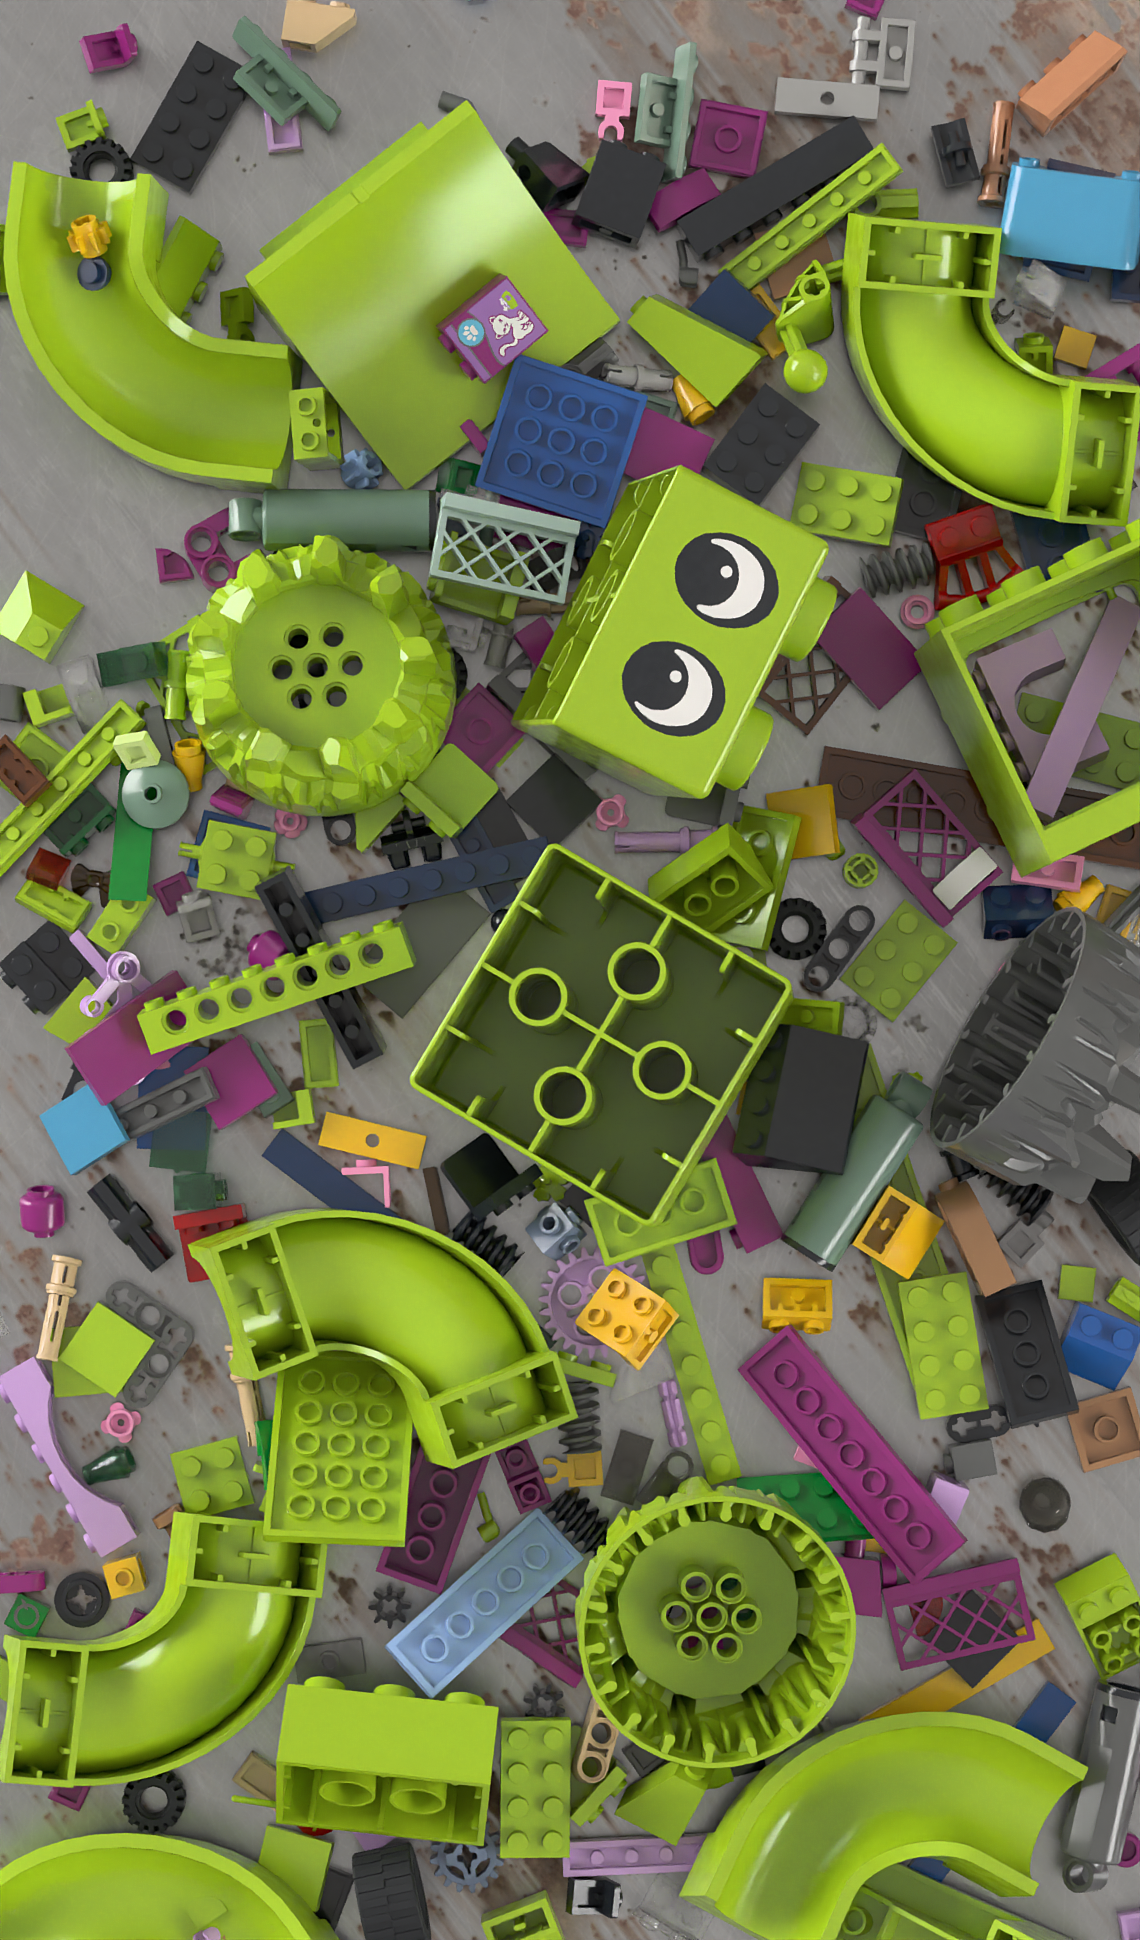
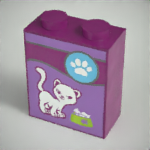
[436,273,549,384]

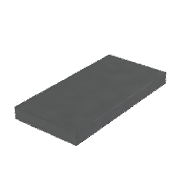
[362,891,491,1019]

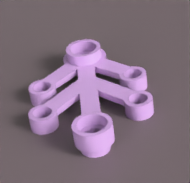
[80,951,152,1085]

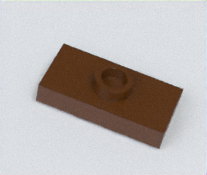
[0,734,52,808]

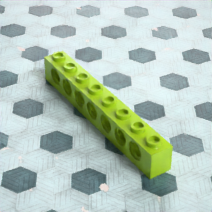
[137,919,416,1055]

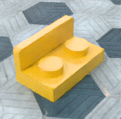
[761,1278,832,1335]

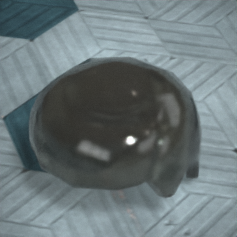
[1019,1476,1072,1533]

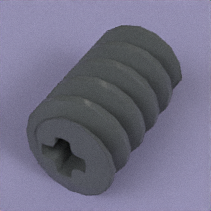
[859,542,934,599]
[558,1381,602,1454]

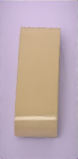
[571,1695,619,1784]

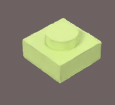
[113,731,161,770]

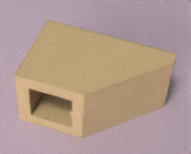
[281,0,357,53]

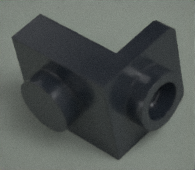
[565,1877,623,1919]

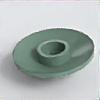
[122,760,190,829]

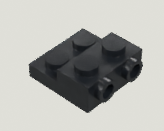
[0,920,96,1015]

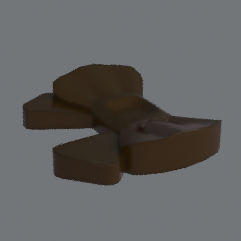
[70,863,111,908]

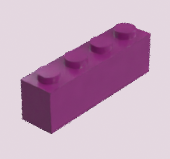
[701,1114,783,1254]

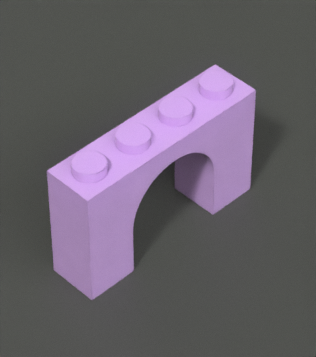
[971,628,1110,785]

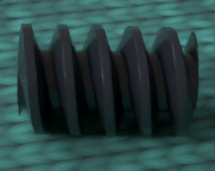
[978,1170,1054,1226]
[450,1211,525,1277]
[542,1487,609,1558]

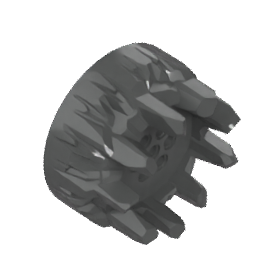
[930,907,1140,1204]

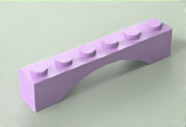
[0,1355,141,1558]

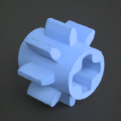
[340,448,383,489]

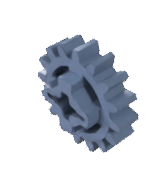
[430,1821,504,1893]

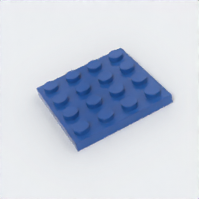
[475,354,649,529]

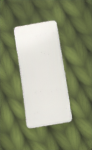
[933,847,997,910]

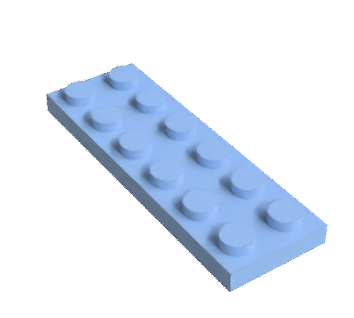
[384,1508,584,1699]

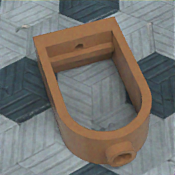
[934,1177,1017,1297]

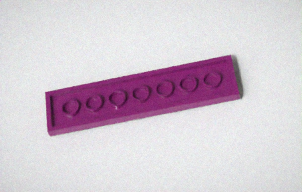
[737,1325,968,1586]

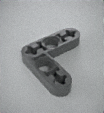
[106,1281,195,1408]

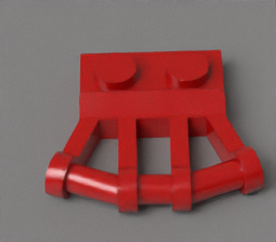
[924,503,1024,611]

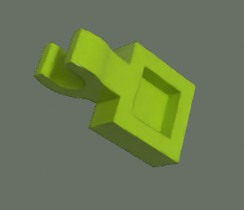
[220,287,255,342]

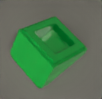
[435,458,481,498]

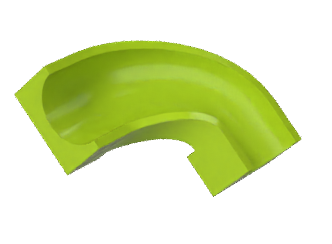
[3,161,303,494]
[187,1208,579,1469]
[679,1712,1088,1940]

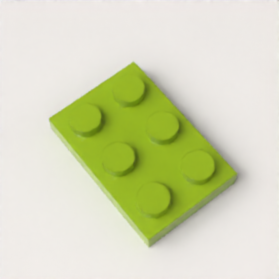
[790,462,904,548]
[839,899,958,1023]

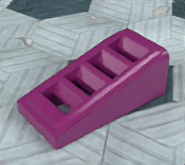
[209,784,255,820]

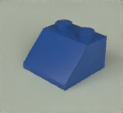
[1060,1301,1140,1391]

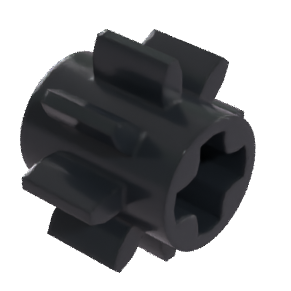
[368,1583,412,1629]
[523,1682,565,1717]

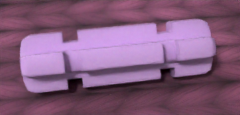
[657,1379,688,1447]

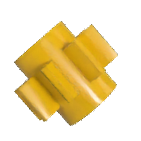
[66,214,112,259]

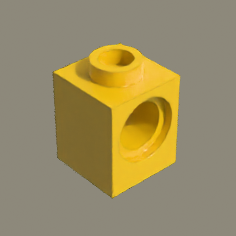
[102,1552,150,1600]

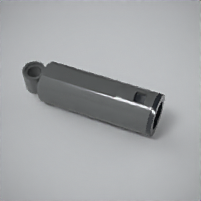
[1060,1679,1140,1893]

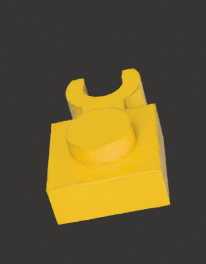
[543,1450,603,1487]

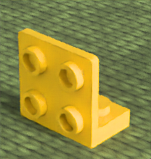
[575,1268,679,1371]

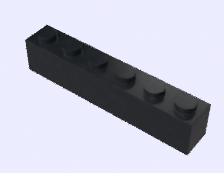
[676,115,874,263]
[254,865,387,1069]

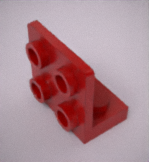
[173,1203,248,1283]

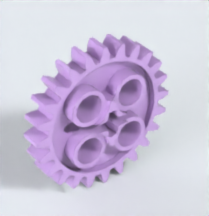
[538,1246,645,1358]

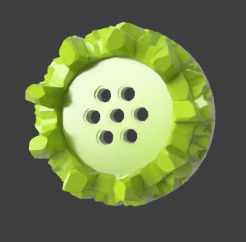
[186,535,457,817]
[575,1476,856,1768]

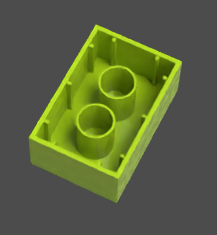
[276,1676,499,1846]

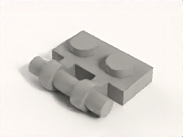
[849,16,916,91]

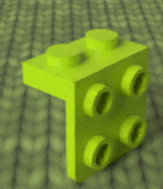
[400,744,499,838]
[570,1724,627,1827]

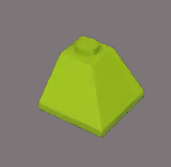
[0,570,85,664]

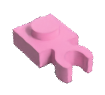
[595,80,632,142]

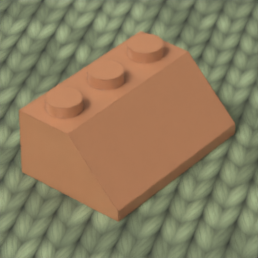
[1015,30,1128,137]

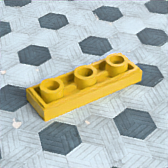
[318,1111,427,1170]

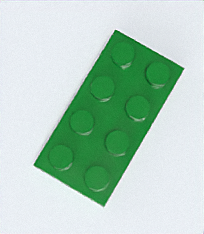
[737,1472,875,1542]

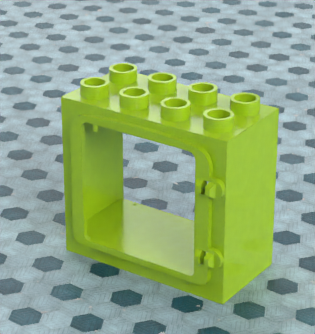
[914,518,1140,878]

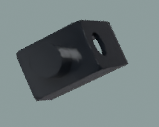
[505,137,589,213]

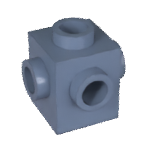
[525,1202,587,1261]

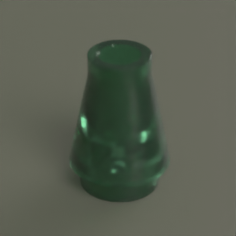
[82,1445,136,1485]

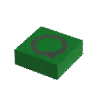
[4,1592,51,1637]

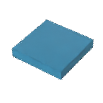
[39,1084,130,1175]

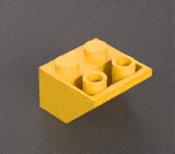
[850,1185,945,1280]

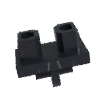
[931,118,980,188]
[380,810,444,870]

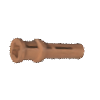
[977,100,1015,208]

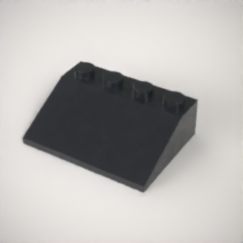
[732,1024,869,1175]

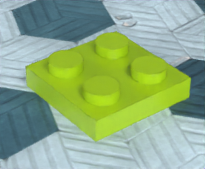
[170,1435,255,1515]

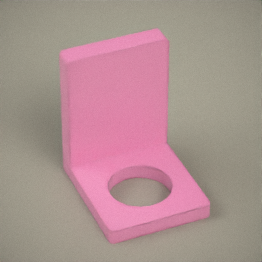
[342,1159,391,1208]

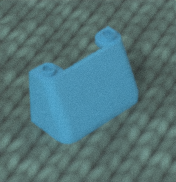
[999,157,1140,270]

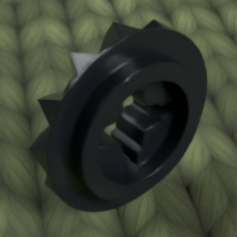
[54,1572,110,1628]

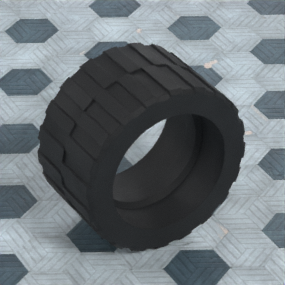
[1087,1150,1140,1266]
[352,1842,431,1940]

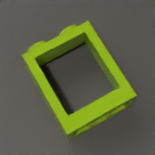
[289,387,344,471]

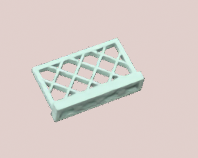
[428,492,581,606]

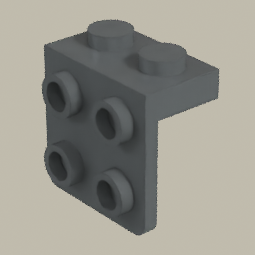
[665,777,750,827]

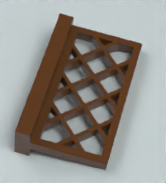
[758,576,851,735]

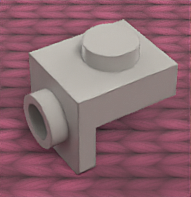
[176,890,220,943]

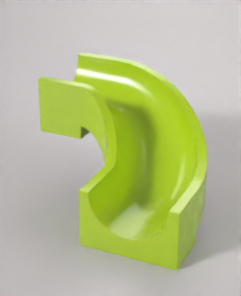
[841,213,1140,527]
[0,1511,328,1788]
[0,1833,340,1940]

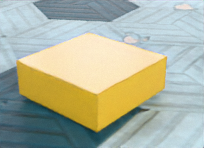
[1053,325,1097,370]

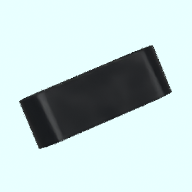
[802,905,875,992]

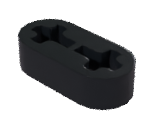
[945,1404,1011,1442]

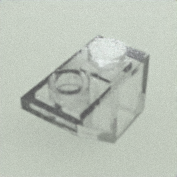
[1011,259,1068,320]

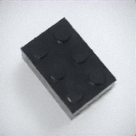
[702,383,820,506]

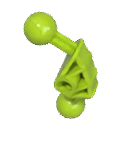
[775,258,844,394]

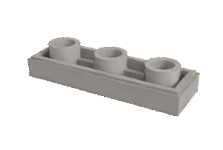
[774,77,880,122]

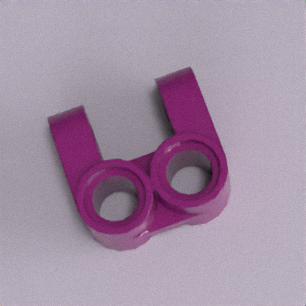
[184,507,266,593]

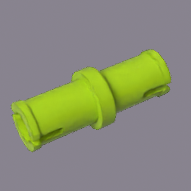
[163,650,190,721]

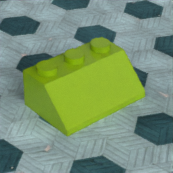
[156,215,224,325]
[648,822,774,933]

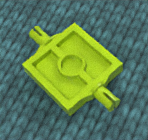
[178,819,296,900]

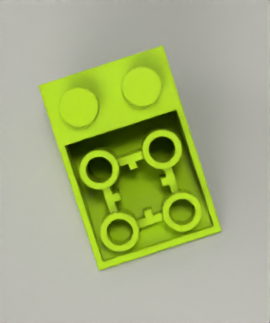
[1054,1553,1140,1680]
[481,1890,566,1940]

